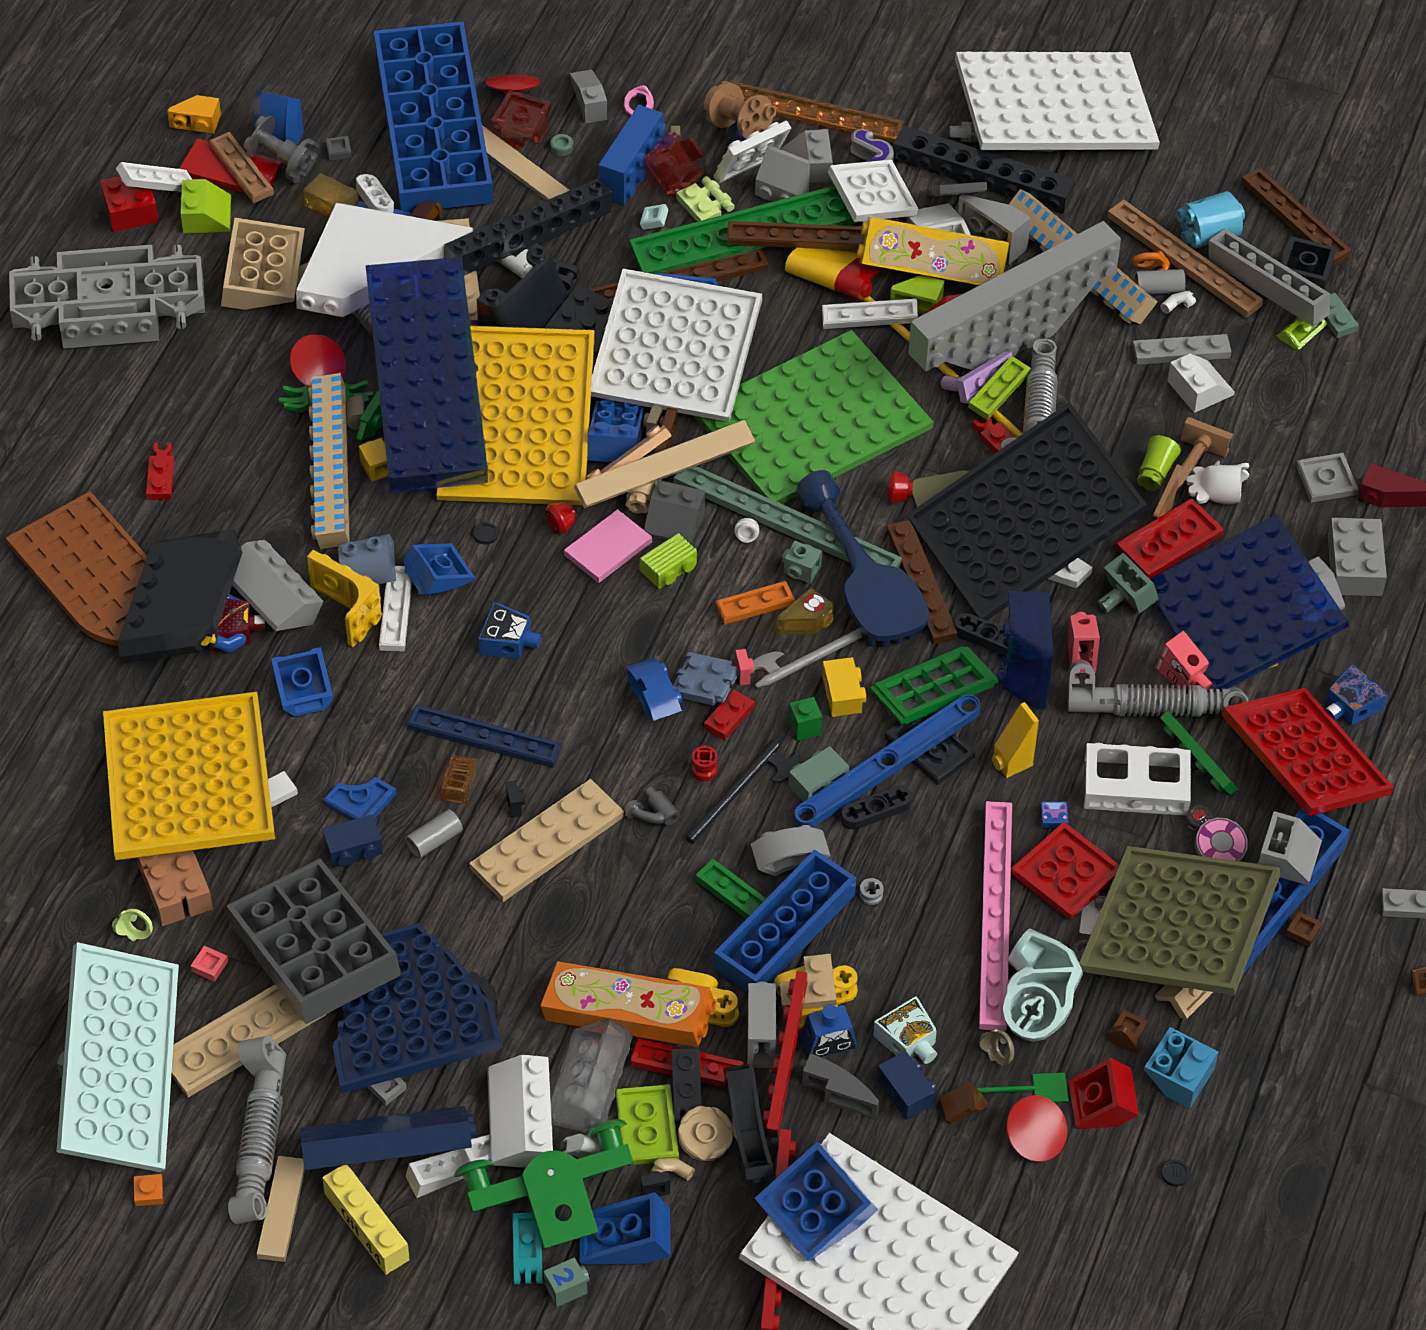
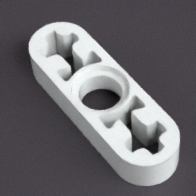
[356,174,394,213]

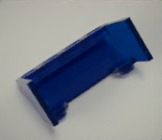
[998,591,1053,710]

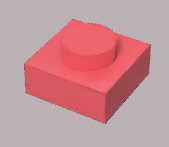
[735,649,754,685]
[191,946,228,982]

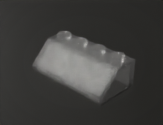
[550,1018,633,1132]

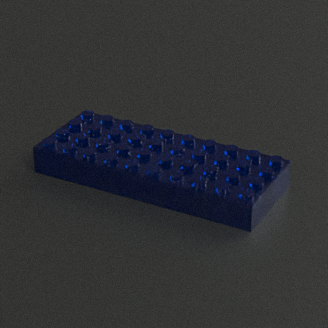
[365,257,488,492]

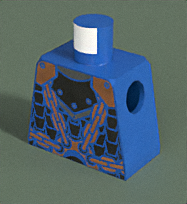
[1325,664,1388,725]

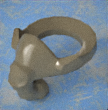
[979,1029,1014,1065]

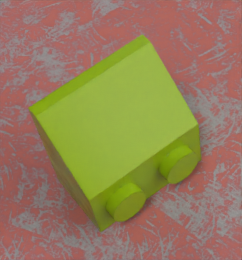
[181,179,231,233]

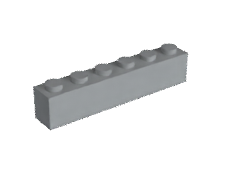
[1209,229,1330,326]

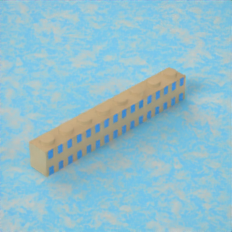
[1009,189,1157,324]
[308,373,350,549]

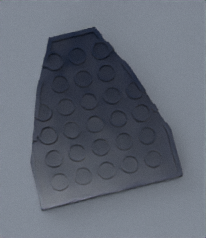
[333,923,503,1093]

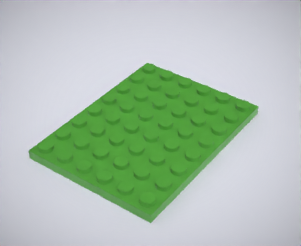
[693,330,934,504]

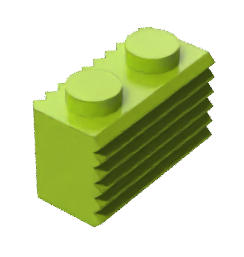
[640,533,697,589]

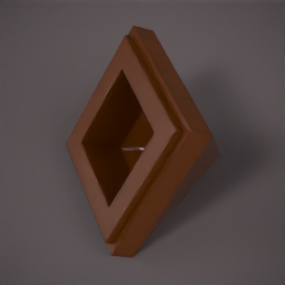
[1410,965,1426,996]

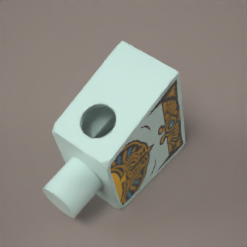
[873,996,937,1064]

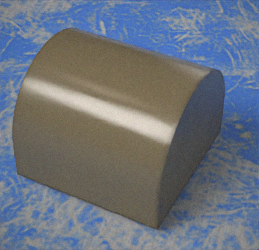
[346,395,367,430]

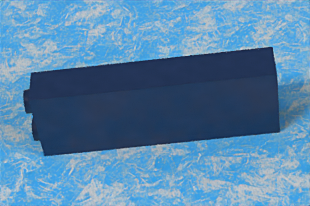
[300,1106,476,1170]

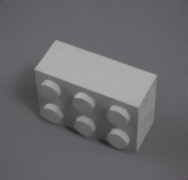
[1328,518,1387,596]

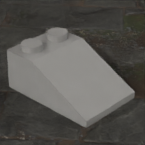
[958,194,1031,265]

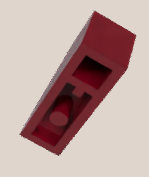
[1358,464,1426,507]

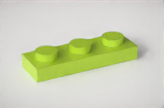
[968,356,1031,420]

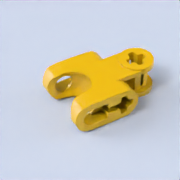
[774,965,858,1029]
[666,968,739,1027]

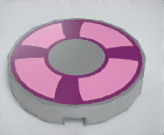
[1195,817,1247,861]

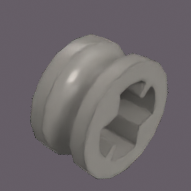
[859,878,883,905]

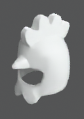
[1186,461,1249,504]

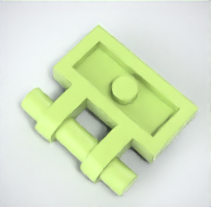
[676,176,735,222]

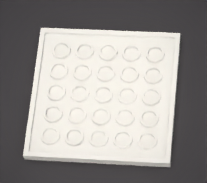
[591,269,762,422]

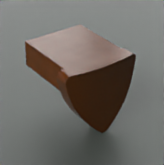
[410,201,443,221]
[1106,1009,1148,1052]
[940,1081,988,1124]

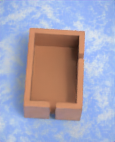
[136,850,213,926]

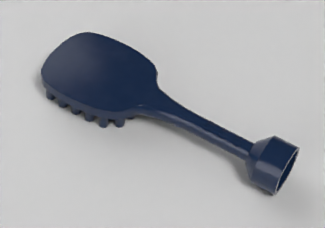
[796,470,929,647]

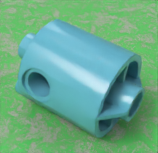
[1176,191,1245,249]

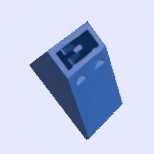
[587,399,644,462]

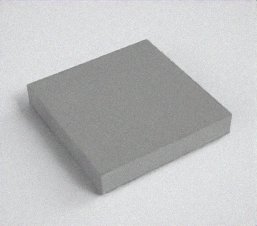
[1296,453,1359,503]

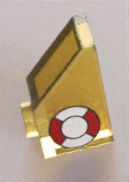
[777,588,834,635]

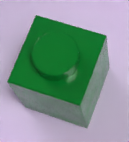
[789,697,822,741]

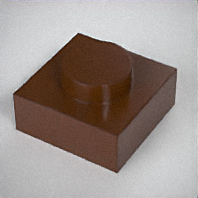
[1286,911,1322,947]

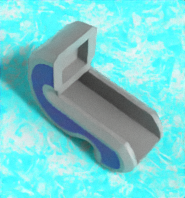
[851,129,894,162]

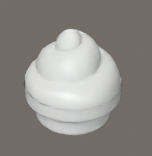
[735,518,759,543]

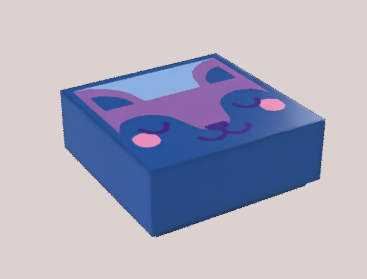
[1040,802,1069,828]

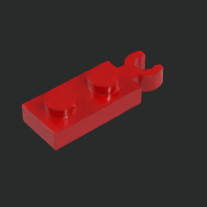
[973,417,1015,454]
[146,443,175,500]

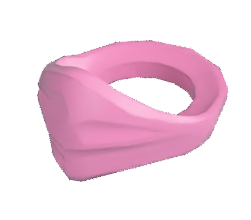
[624,85,654,116]

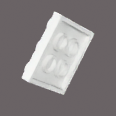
[713,121,791,184]
[828,160,918,222]

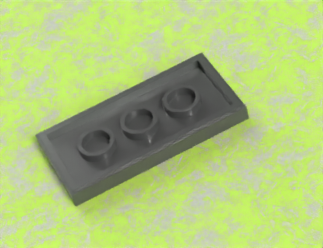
[927,182,987,197]

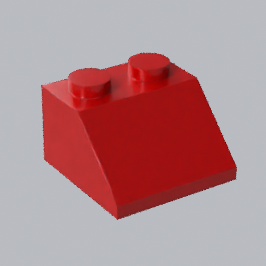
[1068,1058,1139,1129]

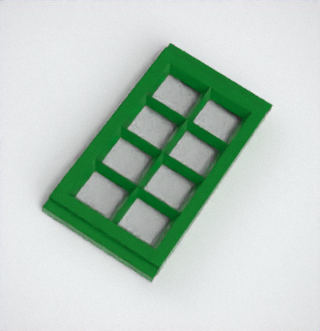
[870,646,998,724]

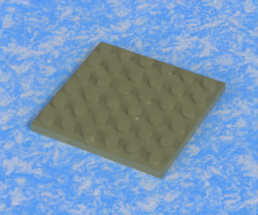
[1079,846,1281,995]

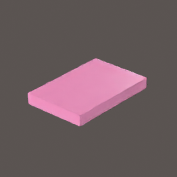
[564,509,652,583]

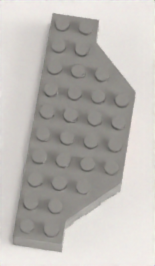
[908,221,1121,372]

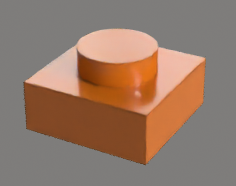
[134,1174,164,1206]

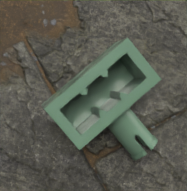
[1097,553,1159,614]

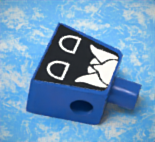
[478,602,542,659]
[800,1005,857,1059]

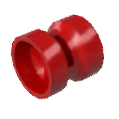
[691,746,718,782]

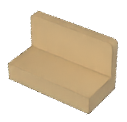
[1155,985,1213,1019]

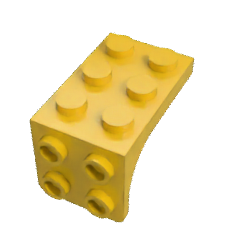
[307,550,382,647]

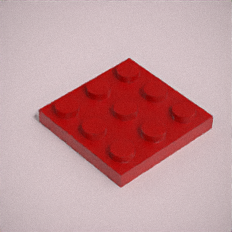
[1011,822,1119,920]

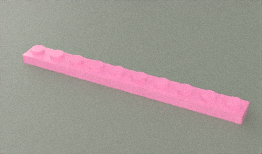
[979,801,1012,1031]

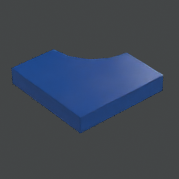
[323,777,397,820]

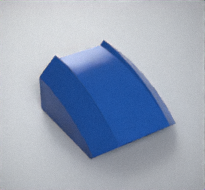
[254,90,304,144]
[404,543,476,594]
[271,647,333,716]

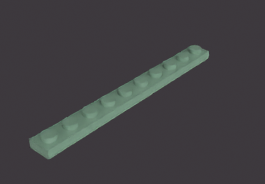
[673,466,902,568]

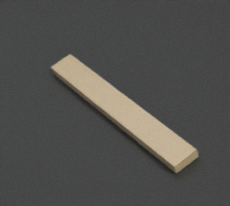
[482,125,570,200]
[574,420,755,508]

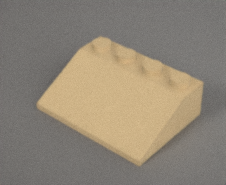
[221,218,305,310]

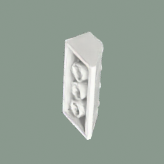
[487,1055,553,1168]

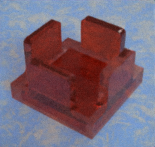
[491,90,551,148]
[643,131,705,196]

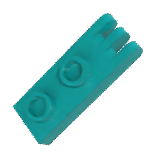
[513,1213,543,1285]

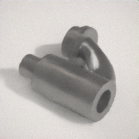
[624,787,680,826]

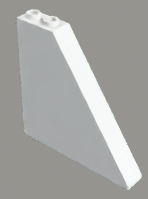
[296,203,473,317]

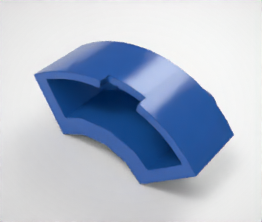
[625,658,682,721]

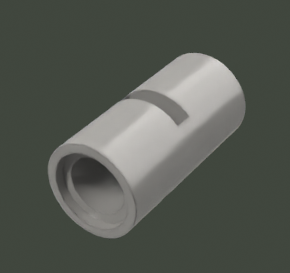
[1134,269,1185,294]
[405,809,463,859]

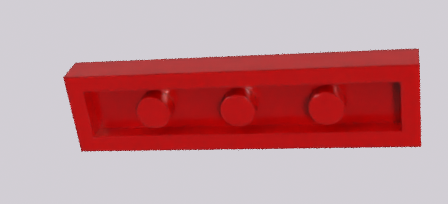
[631,1038,743,1088]

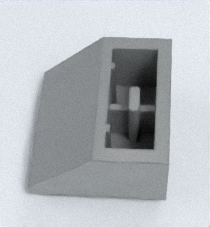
[1258,811,1322,885]

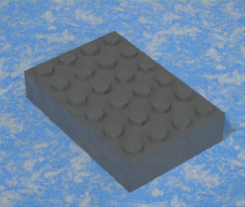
[226,859,401,1024]

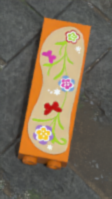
[540,961,716,1047]

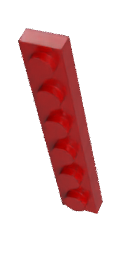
[763,971,808,1137]

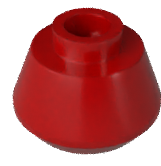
[887,470,913,504]
[545,502,577,534]

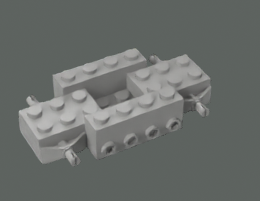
[9,245,205,348]

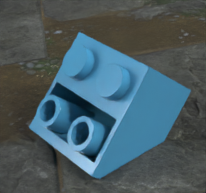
[1144,1027,1218,1109]

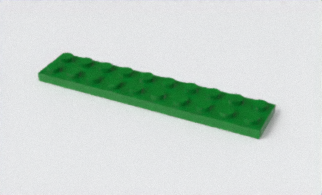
[629,186,863,274]

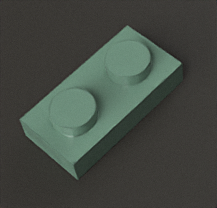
[1324,293,1359,338]

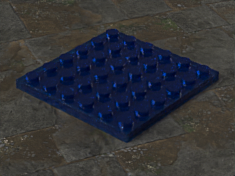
[1150,514,1349,692]

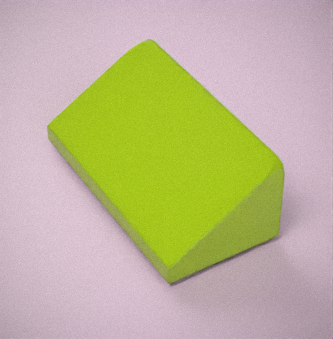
[1277,317,1328,351]

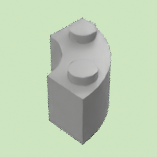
[751,825,831,877]

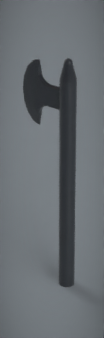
[686,736,801,844]

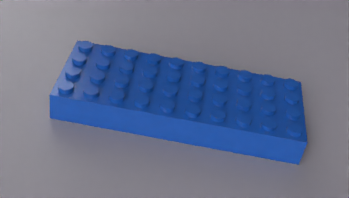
[374,22,493,212]

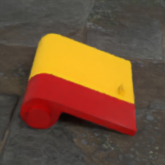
[785,248,884,301]

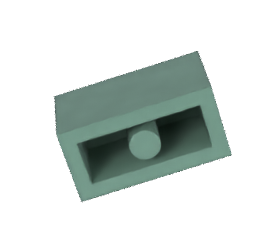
[788,746,849,802]

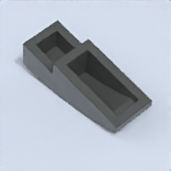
[802,1053,879,1119]

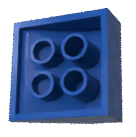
[755,1141,879,1262]

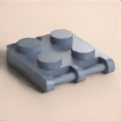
[672,652,739,705]

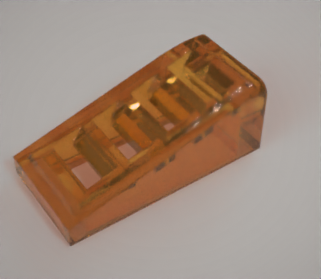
[441,755,478,804]

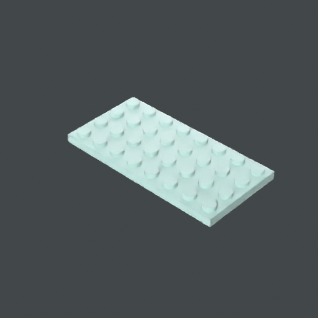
[57,942,179,1172]

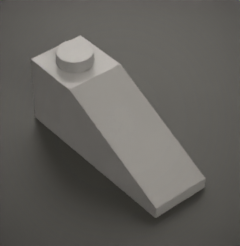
[570,70,607,124]

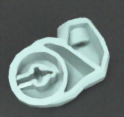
[1003,928,1083,1042]

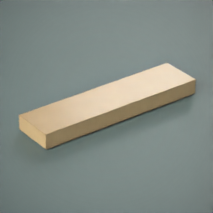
[257,1156,305,1262]

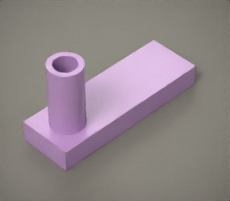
[941,351,1012,403]

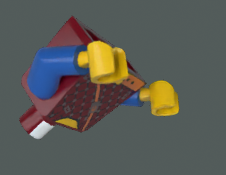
[201,594,266,653]

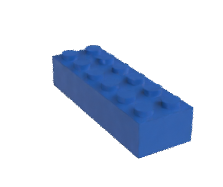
[714,849,856,994]

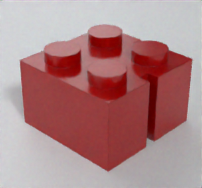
[100,176,159,232]

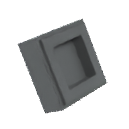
[326,136,352,161]

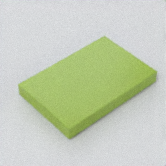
[616,1084,679,1166]

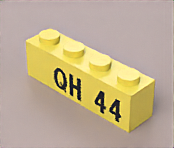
[322,1165,409,1275]

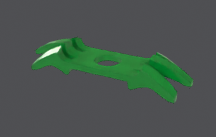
[279,380,373,413]

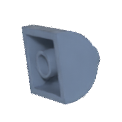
[338,534,396,584]

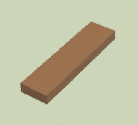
[209,132,274,203]

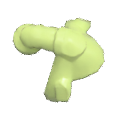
[112,909,153,941]

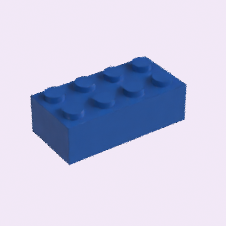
[599,104,666,206]

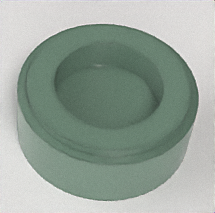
[550,134,573,156]

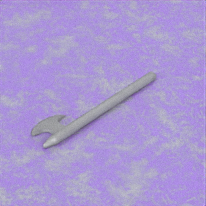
[753,628,863,688]

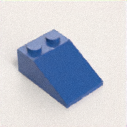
[580,1192,671,1264]

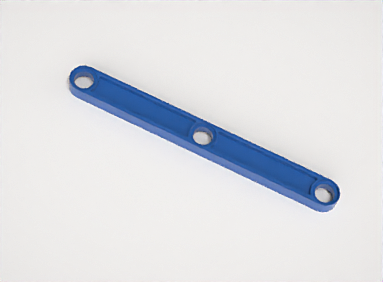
[795,694,980,828]

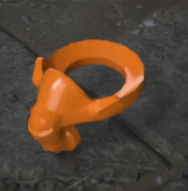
[1131,250,1170,270]

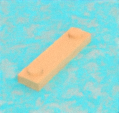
[587,425,672,479]

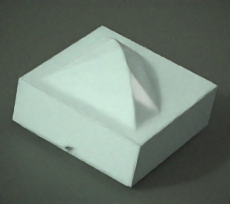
[640,204,669,230]

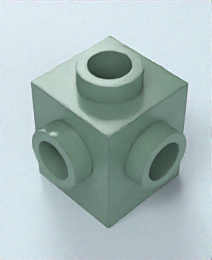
[782,541,822,584]

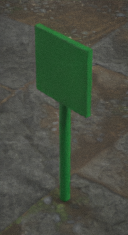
[977,1073,1069,1103]

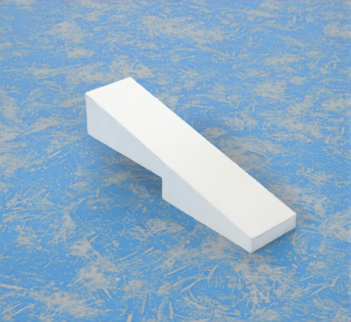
[406,1134,494,1198]

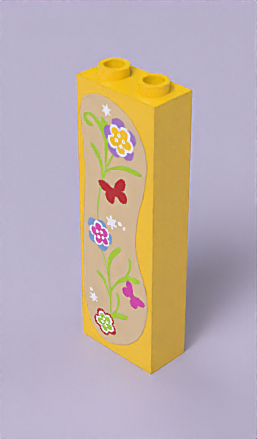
[857,217,1009,285]

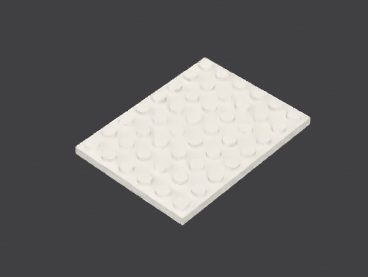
[955,51,1160,150]
[739,1133,1019,1330]

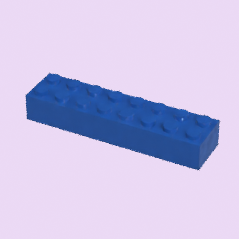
[1242,808,1350,976]

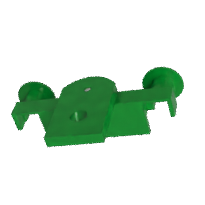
[454,1119,634,1249]

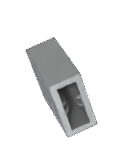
[747,982,776,1068]

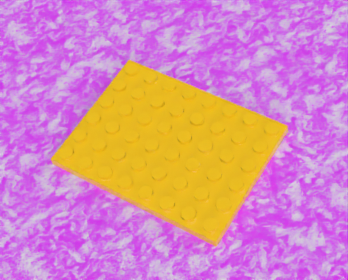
[437,325,594,505]
[103,692,275,860]

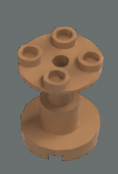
[704,81,776,139]

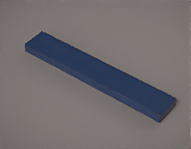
[407,704,562,768]

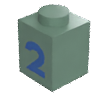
[544,1257,590,1307]

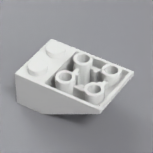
[905,203,970,235]

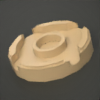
[678,1106,733,1161]

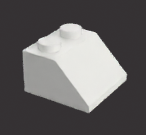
[1168,353,1235,413]

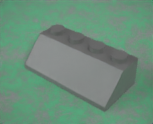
[232,540,324,631]

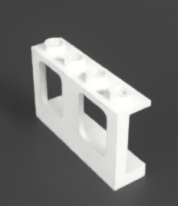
[1084,743,1191,816]

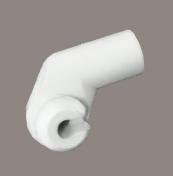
[1160,291,1196,314]

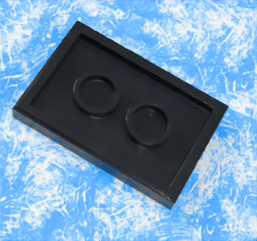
[884,714,975,785]

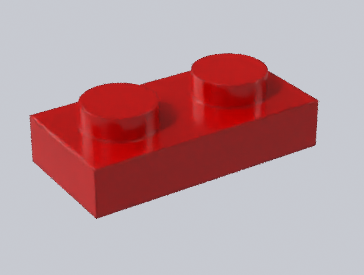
[704,690,755,741]

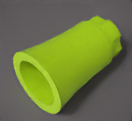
[1137,435,1181,491]

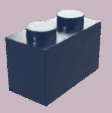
[322,814,383,868]
[877,1051,937,1120]

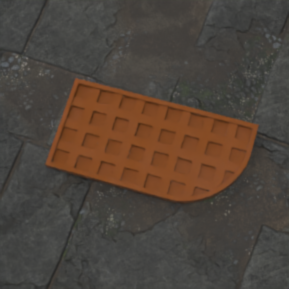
[6,491,147,646]

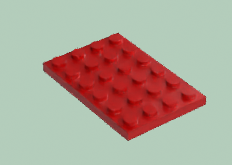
[1221,688,1394,816]

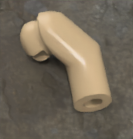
[651,1158,695,1181]

